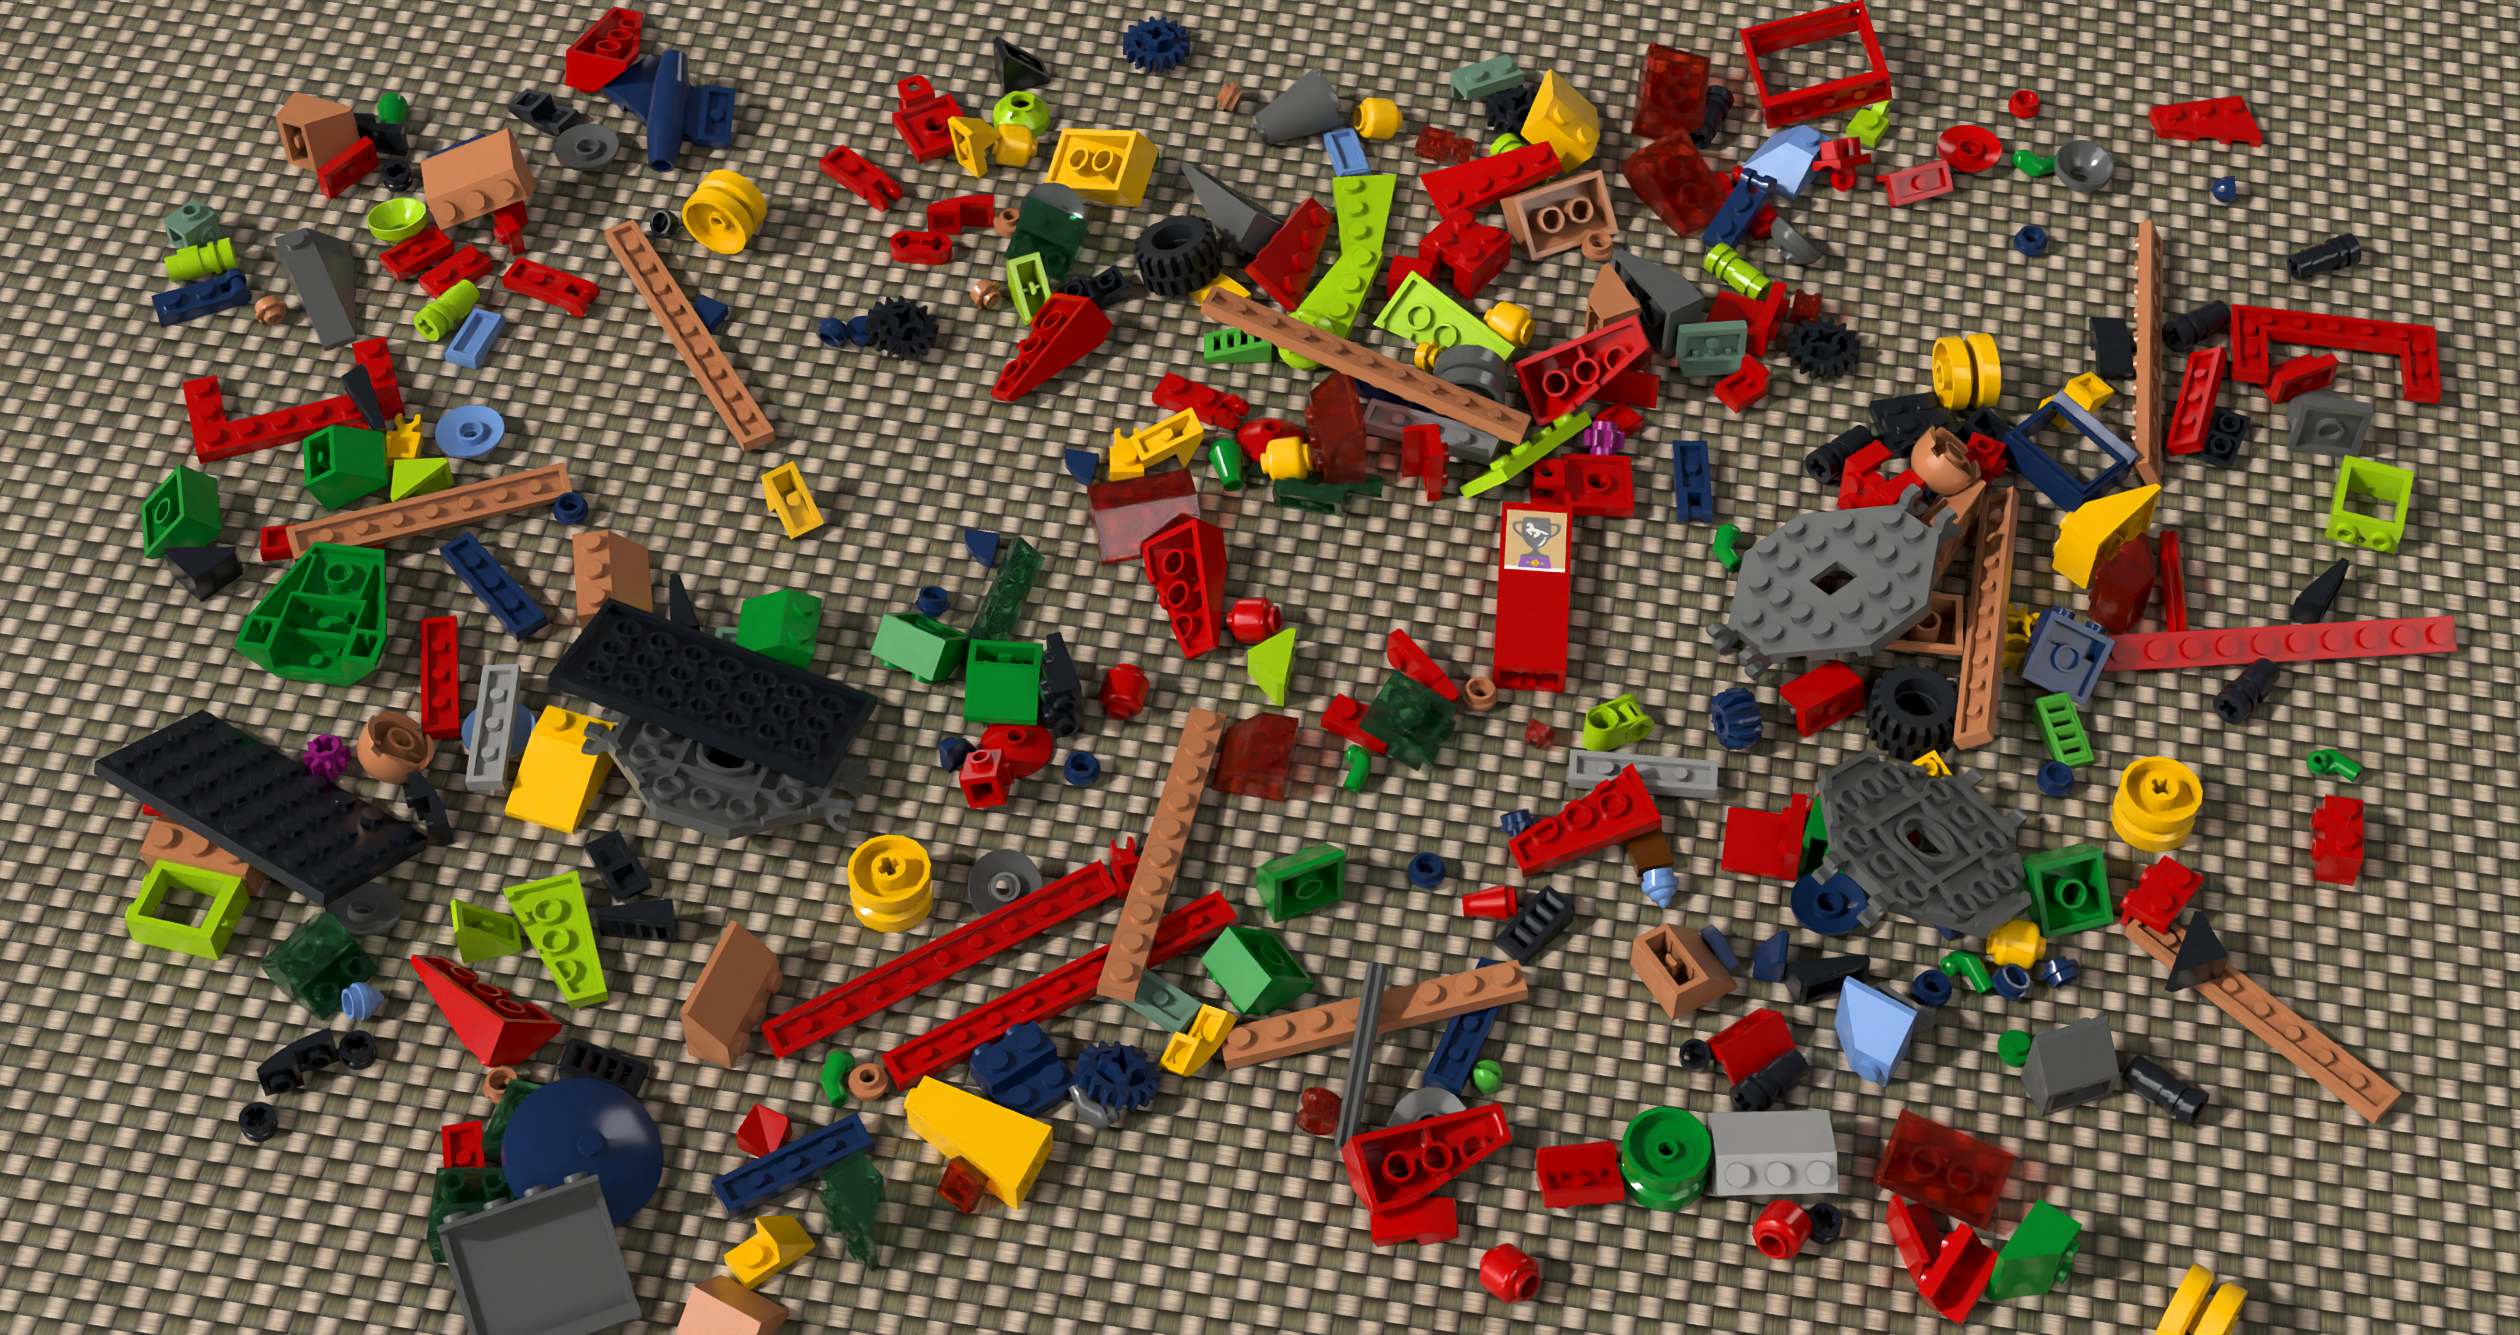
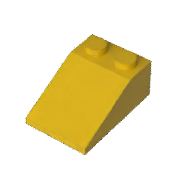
[1520,69,1600,174]
[1045,128,1159,207]
[2052,483,2162,590]
[505,705,616,835]

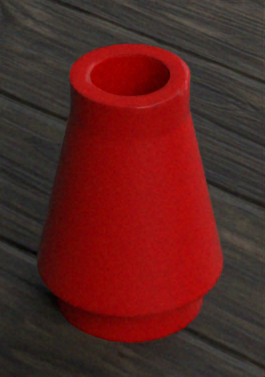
[1462,883,1518,921]

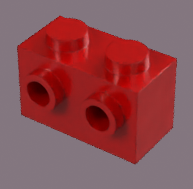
[2310,794,2364,886]

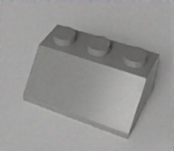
[1708,1110,1838,1196]

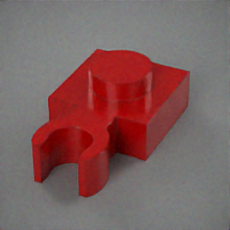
[1109,836,1141,900]

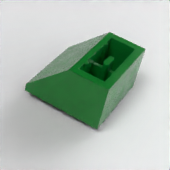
[303,425,389,512]
[964,639,1043,726]

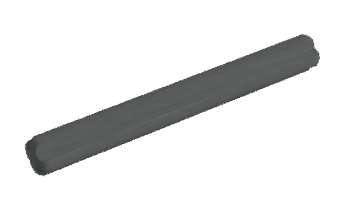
[1335,962,1388,1150]

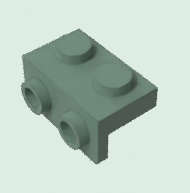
[1450,54,1524,101]
[1676,320,1748,377]

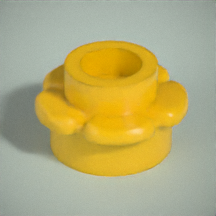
[1414,341,1443,374]

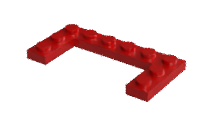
[2229,304,2441,404]
[182,336,405,464]

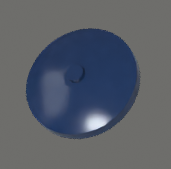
[501,1078,664,1228]

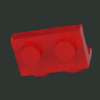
[1401,424,1449,502]
[2120,855,2204,935]
[1536,1141,1624,1209]
[1917,1223,2000,1325]

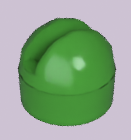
[1471,1059,1503,1094]

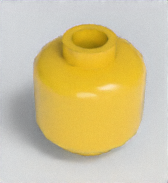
[1353,97,1403,140]
[989,123,1038,167]
[1483,301,1535,348]
[1260,436,1313,484]
[1986,919,2046,970]

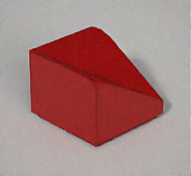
[736,1103,793,1158]

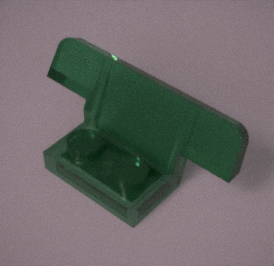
[1247,461,1384,517]

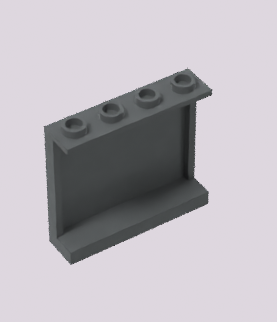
[436,1171,642,1335]

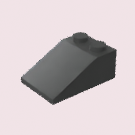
[1611,248,1704,359]

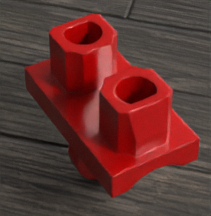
[1812,137,1872,191]

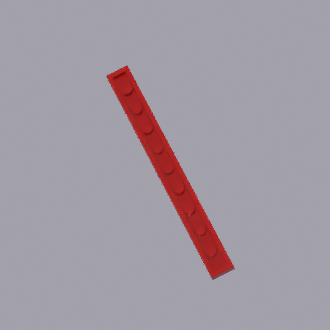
[2101,616,2457,673]
[760,859,1118,1062]
[881,890,1238,1092]

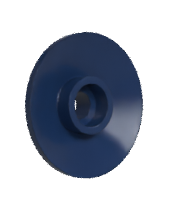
[1790,872,1867,936]

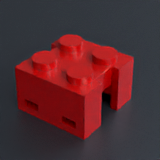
[1418,206,1512,300]
[1837,440,1925,518]

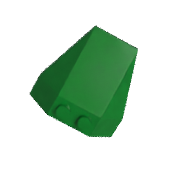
[234,541,387,687]

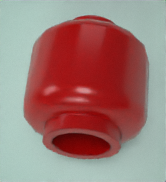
[1226,597,1282,644]
[1098,663,1150,720]
[1752,1200,1812,1260]
[1479,1243,1540,1304]

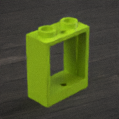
[2324,455,2415,554]
[125,859,250,961]

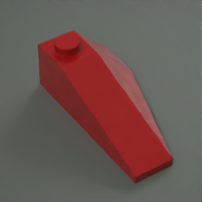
[565,6,643,93]
[990,292,1114,403]
[1513,314,1650,427]
[1142,518,1227,660]
[410,954,563,1068]
[1341,1102,1512,1215]

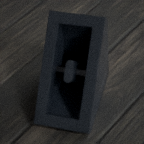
[993,36,1051,94]
[164,547,244,602]
[2165,911,2229,992]

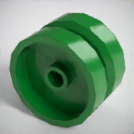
[1621,1107,1711,1211]

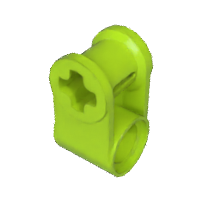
[1582,693,1655,752]

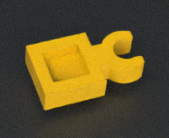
[386,413,424,466]
[1110,428,1145,481]

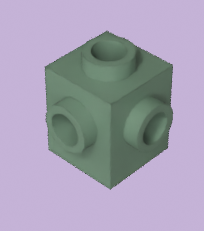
[163,198,222,249]

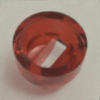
[1524,718,1557,749]

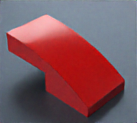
[927,195,996,235]
[1370,1197,1459,1247]

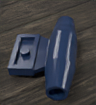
[646,50,736,172]

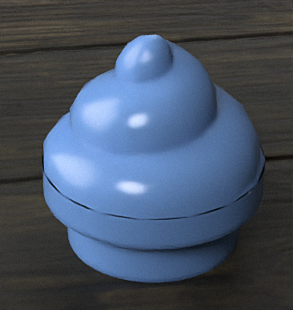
[1641,868,1679,908]
[341,982,384,1021]

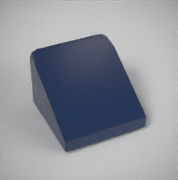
[1752,930,1790,983]

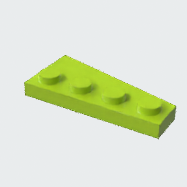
[1332,174,1397,277]
[1296,243,1384,340]
[1373,270,1518,365]
[1459,411,1592,499]
[503,871,609,1010]

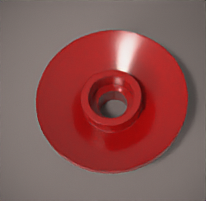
[1937,125,2002,172]
[1236,417,1305,463]
[979,722,1053,778]

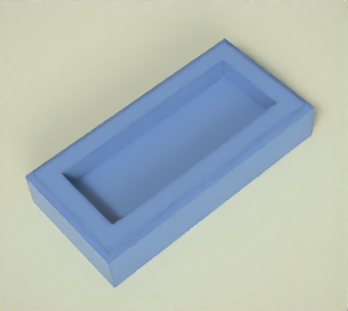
[1323,127,1371,177]
[444,308,506,370]

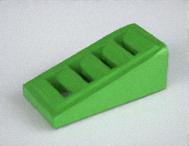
[1204,328,1272,363]
[2030,692,2095,769]

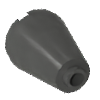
[1253,68,1345,145]

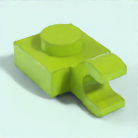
[1845,97,1893,148]

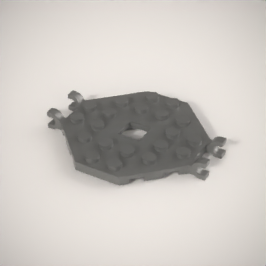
[1706,483,1963,680]
[581,707,871,840]
[1811,750,2032,939]

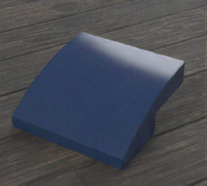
[602,54,695,127]

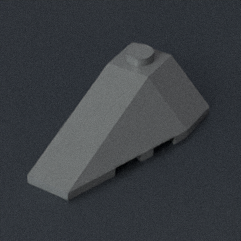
[1181,162,1285,256]
[274,228,357,352]

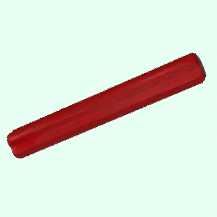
[2158,530,2189,632]

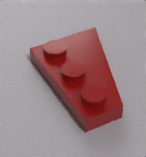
[2148,95,2263,148]

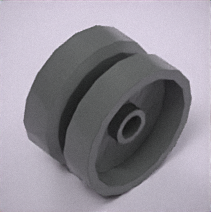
[1431,344,1508,422]

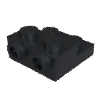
[1868,391,1959,460]
[1038,632,1084,738]

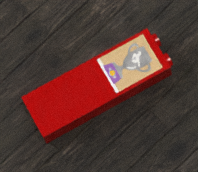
[1492,502,1573,693]

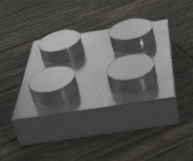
[2287,395,2373,458]

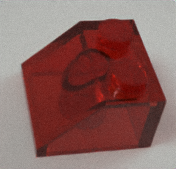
[1212,712,1299,802]

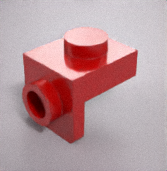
[492,200,528,256]
[1714,354,1770,414]

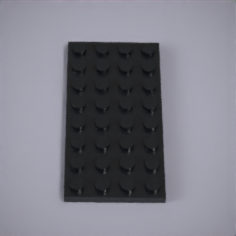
[547,598,878,789]
[94,709,428,907]

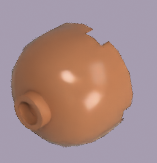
[1911,426,1981,496]
[357,711,435,785]

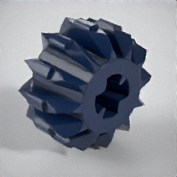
[1710,687,1764,750]

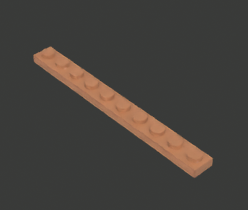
[604,219,776,453]
[2132,219,2163,486]
[1200,285,1531,445]
[1953,486,2020,750]
[1097,706,1227,1003]

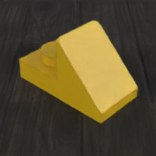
[948,116,1001,179]
[1130,407,1205,469]
[761,461,824,540]
[724,1215,815,1290]

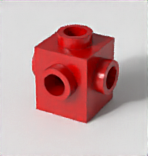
[1963,432,2008,494]
[959,748,1015,809]

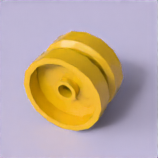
[682,170,768,254]
[1932,332,2001,411]
[2110,756,2203,853]
[847,834,934,933]
[2155,1262,2248,1335]

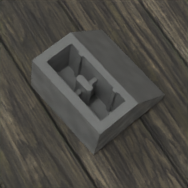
[2021,1015,2120,1117]

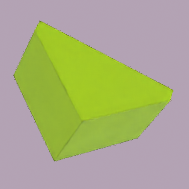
[1006,252,1052,325]
[390,458,454,502]
[1247,628,1297,707]
[450,899,522,964]

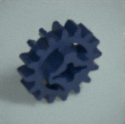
[1123,16,1190,73]
[1074,1040,1161,1111]

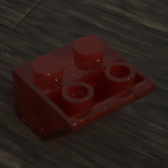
[2087,532,2156,635]

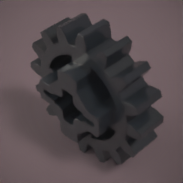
[1485,84,1537,141]
[864,296,939,362]
[1786,317,1861,381]

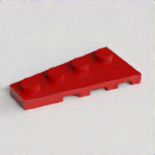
[1419,141,1563,221]
[1244,196,1333,312]
[1508,763,1662,878]

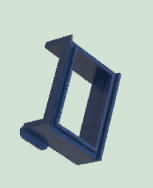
[2002,389,2138,513]

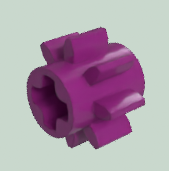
[1583,421,1625,455]
[303,734,352,780]

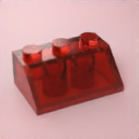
[1631,42,1711,142]
[1304,370,1366,485]
[1087,468,1201,565]
[1872,1109,2019,1231]

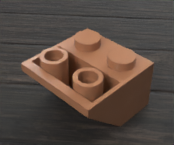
[275,92,360,171]
[1584,263,1642,335]
[1630,923,1737,1021]

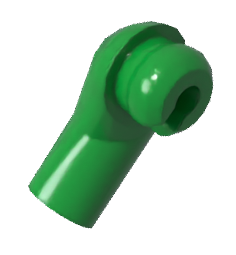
[2012,150,2056,177]
[1712,523,1742,573]
[1343,744,1371,794]
[2306,749,2363,782]
[1940,950,1994,995]
[820,1050,855,1108]

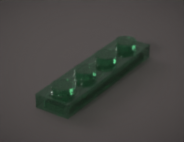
[963,536,1045,650]

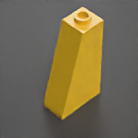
[904,1075,1054,1210]

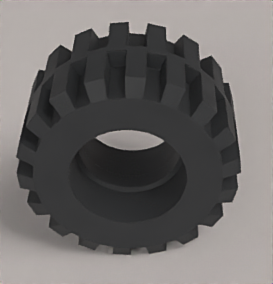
[1133,215,1223,297]
[1866,663,1959,762]

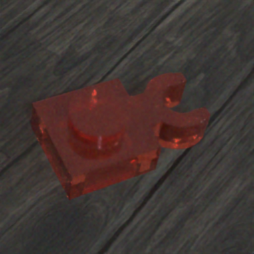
[1414,125,1475,164]

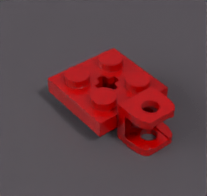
[892,75,965,164]
[1529,453,1634,517]

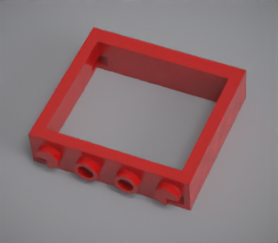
[1740,0,1892,129]

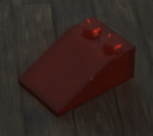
[1620,127,1728,238]

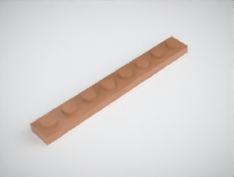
[286,462,573,563]
[2124,919,2402,1125]
[1220,959,1528,1070]

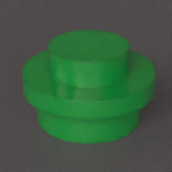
[1997,1030,2033,1068]

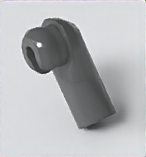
[1068,1084,1120,1129]

